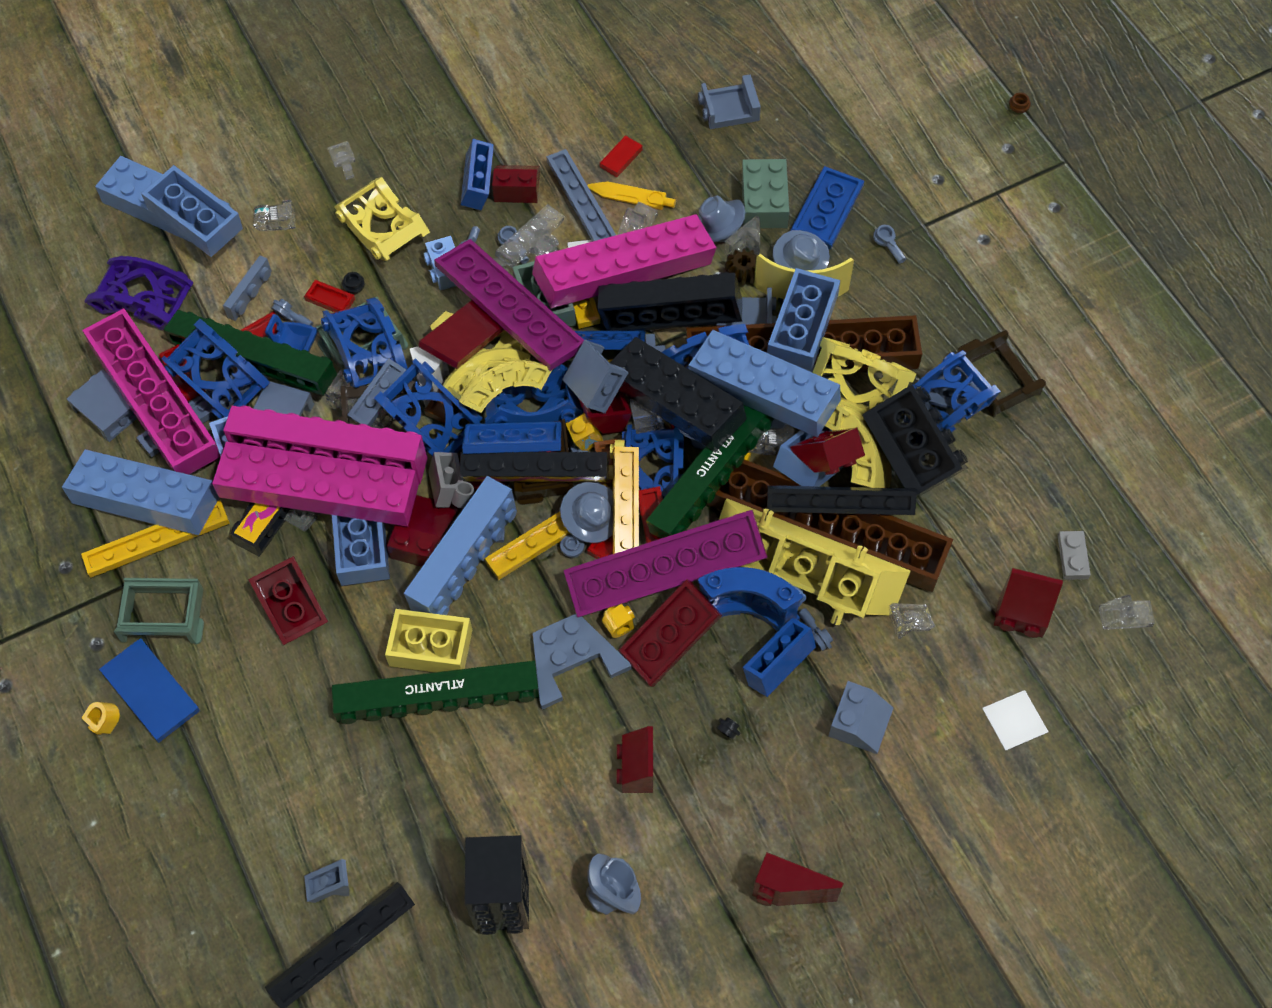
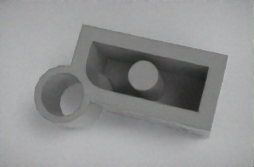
[428,452,474,508]

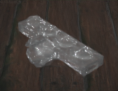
[495,204,565,268]

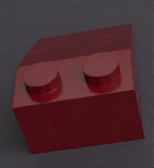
[387,495,460,567]
[248,556,328,645]
[993,568,1063,638]
[752,852,844,906]

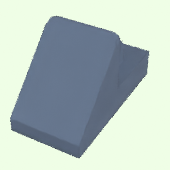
[304,859,349,903]

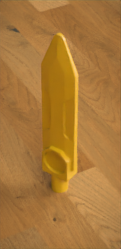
[587,181,676,210]

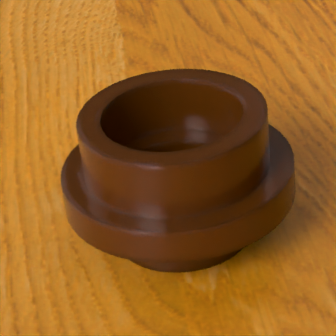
[1009,93,1031,113]

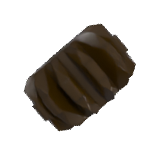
[725,248,758,287]

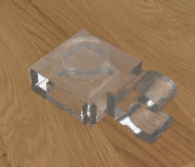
[327,141,356,180]

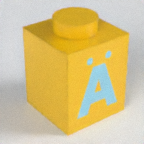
[566,413,603,451]

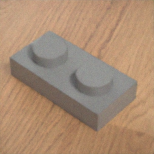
[1058,531,1091,580]

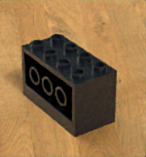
[862,384,968,498]
[465,835,529,935]

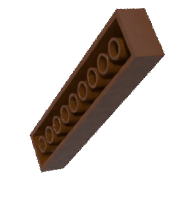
[686,315,922,373]
[707,459,953,593]

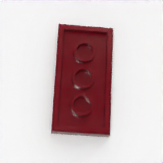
[419,300,504,369]
[618,579,722,687]

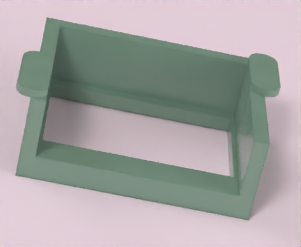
[316,297,408,377]
[114,578,204,644]

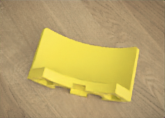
[754,254,854,300]
[825,404,892,488]

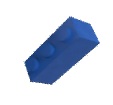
[460,139,494,210]
[743,617,816,697]

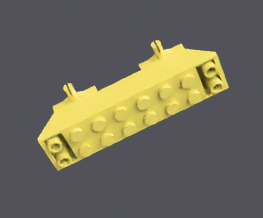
[719,499,910,625]

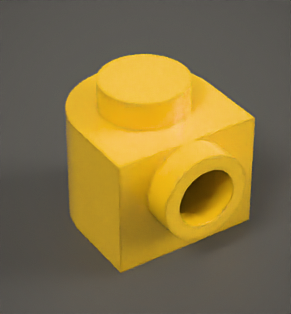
[602,604,635,638]
[82,702,120,735]

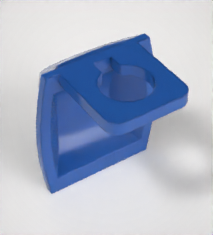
[265,314,318,352]

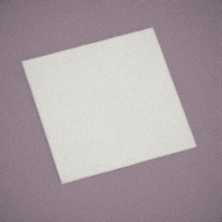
[983,690,1048,750]

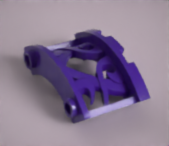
[84,256,193,330]

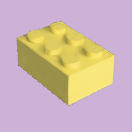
[385,609,472,672]

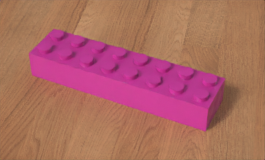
[532,214,717,308]
[82,308,221,475]
[223,406,427,484]
[212,441,419,526]

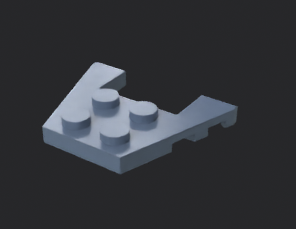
[533,614,631,710]

